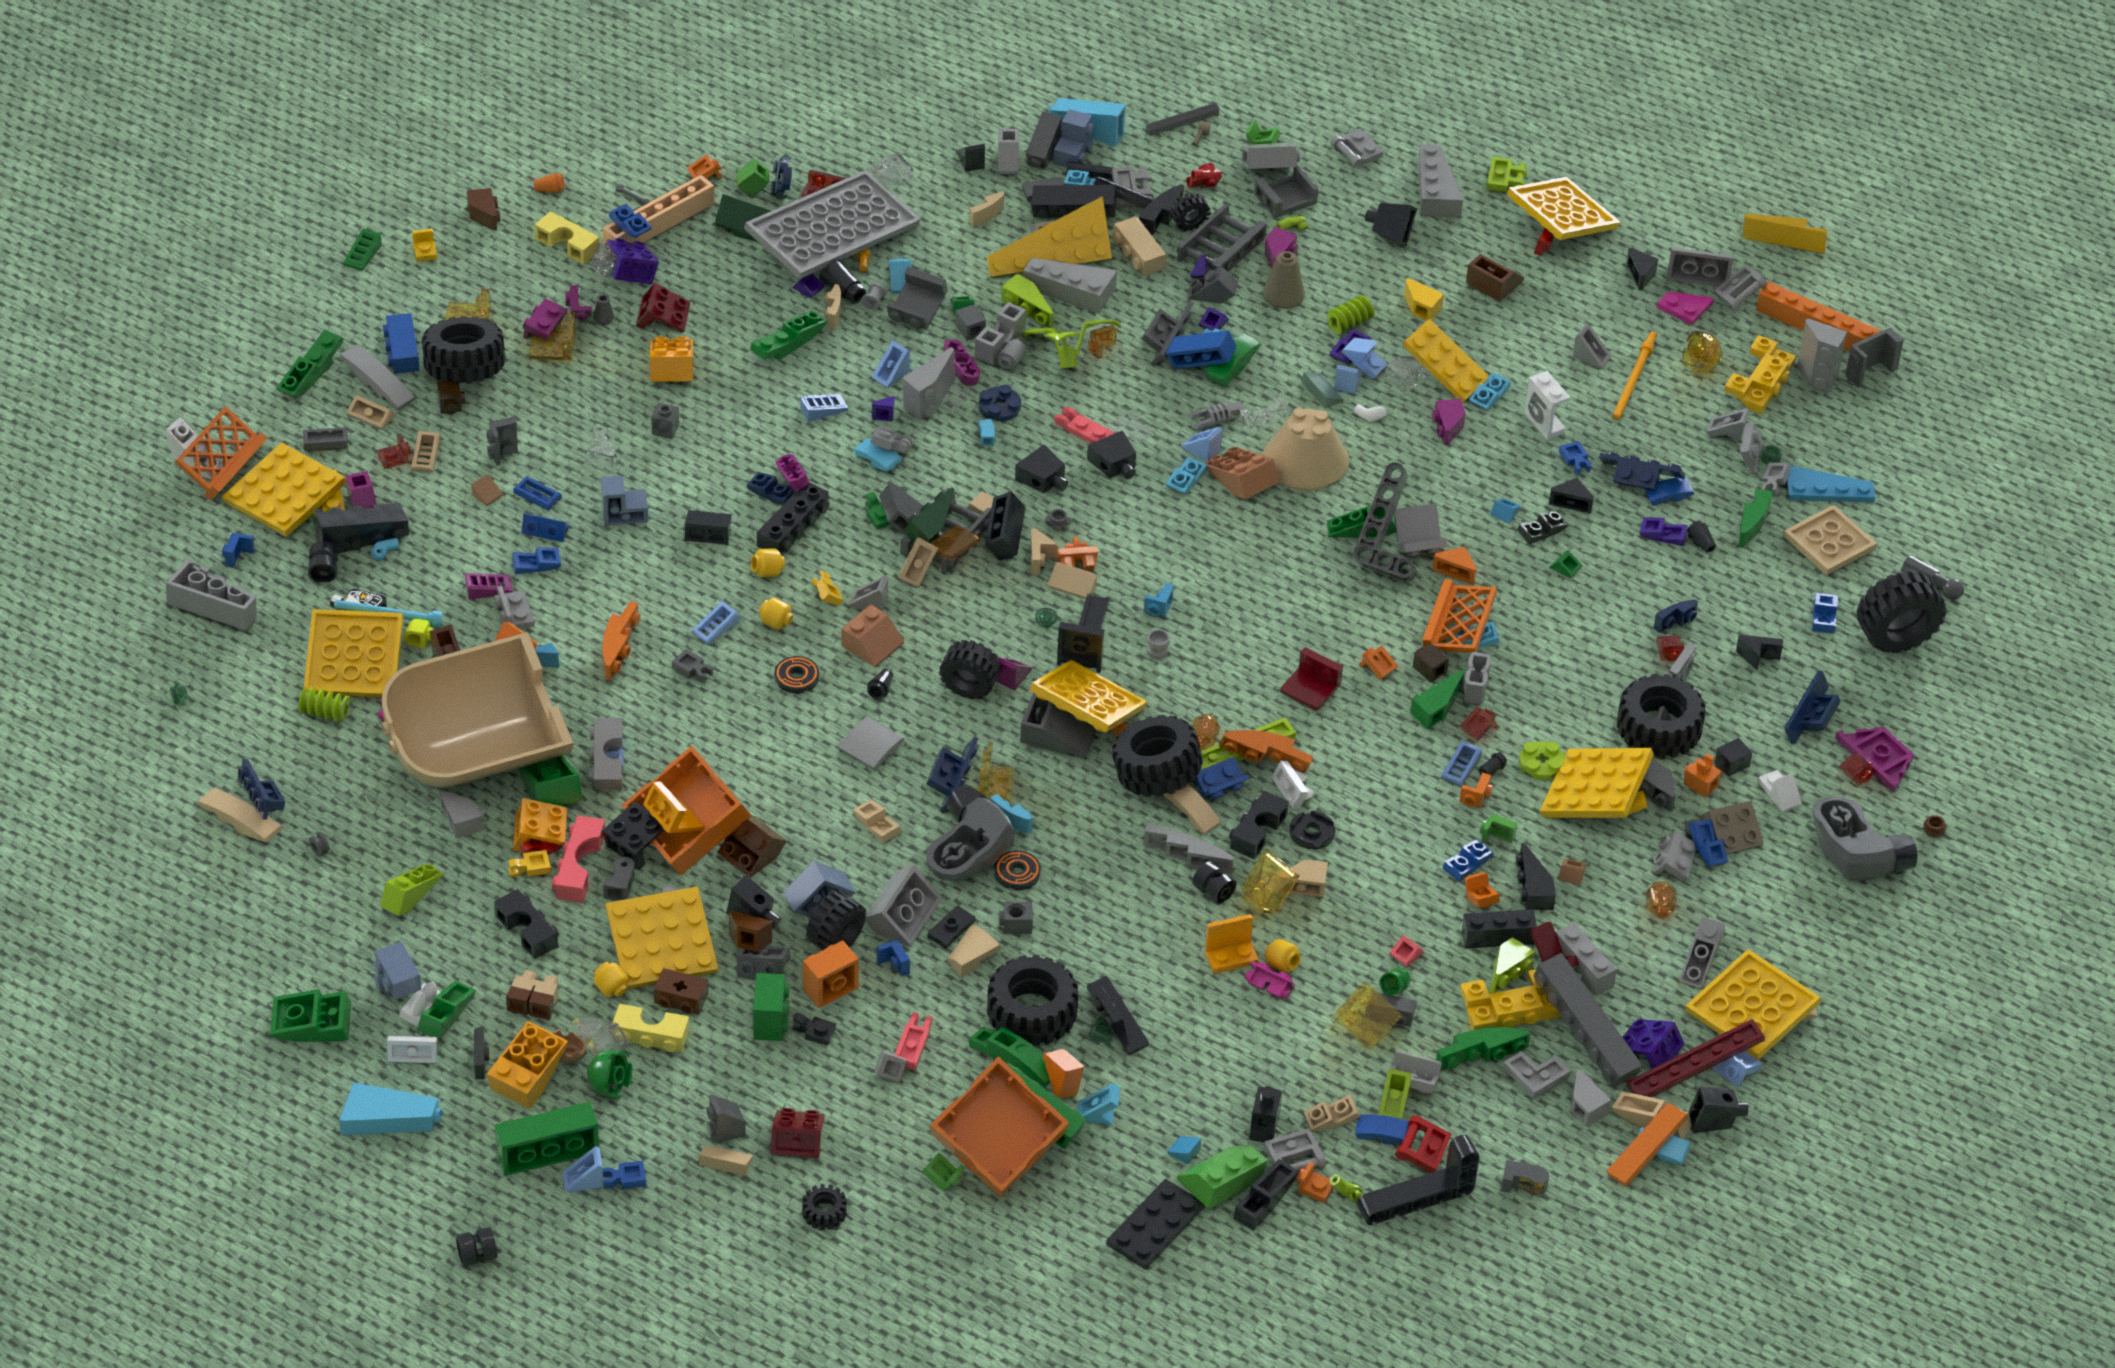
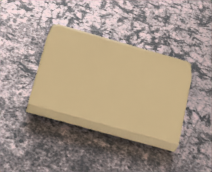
[346,395,396,430]
[898,537,938,587]
[1047,562,1097,599]
[699,1145,753,1176]

